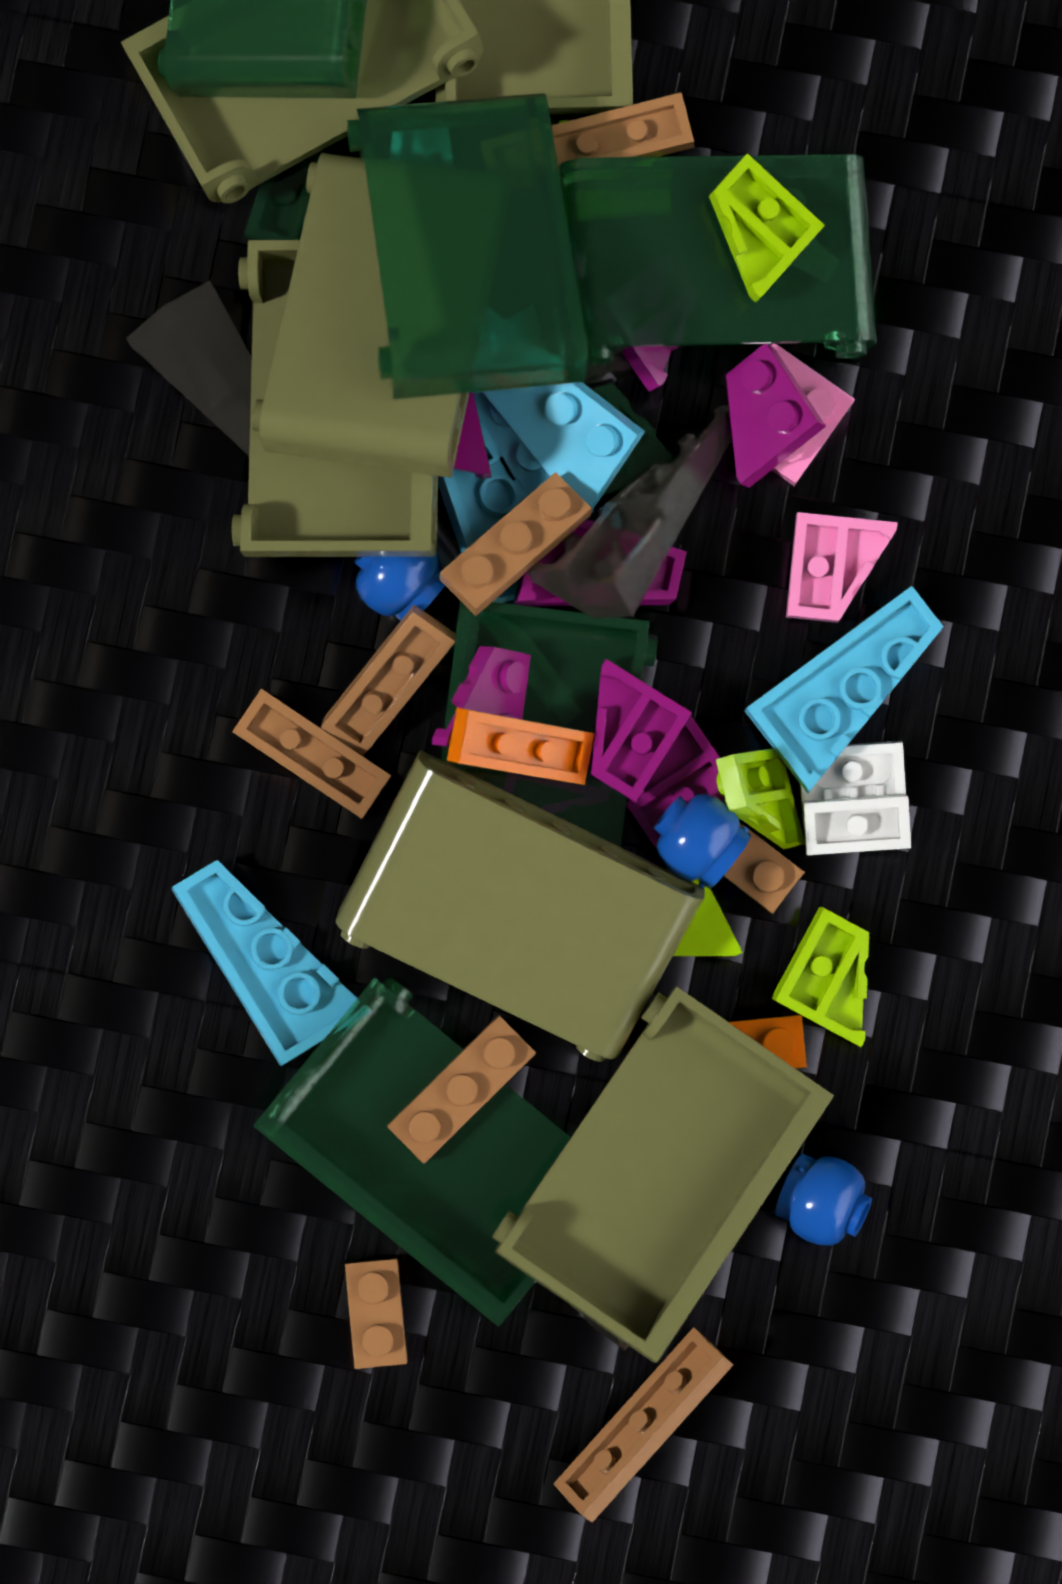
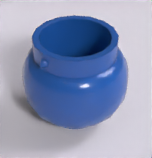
[355,552,445,621]
[654,793,751,889]
[775,1154,872,1245]

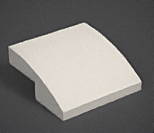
[800,741,911,855]

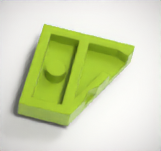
[709,153,825,302]
[716,748,805,849]

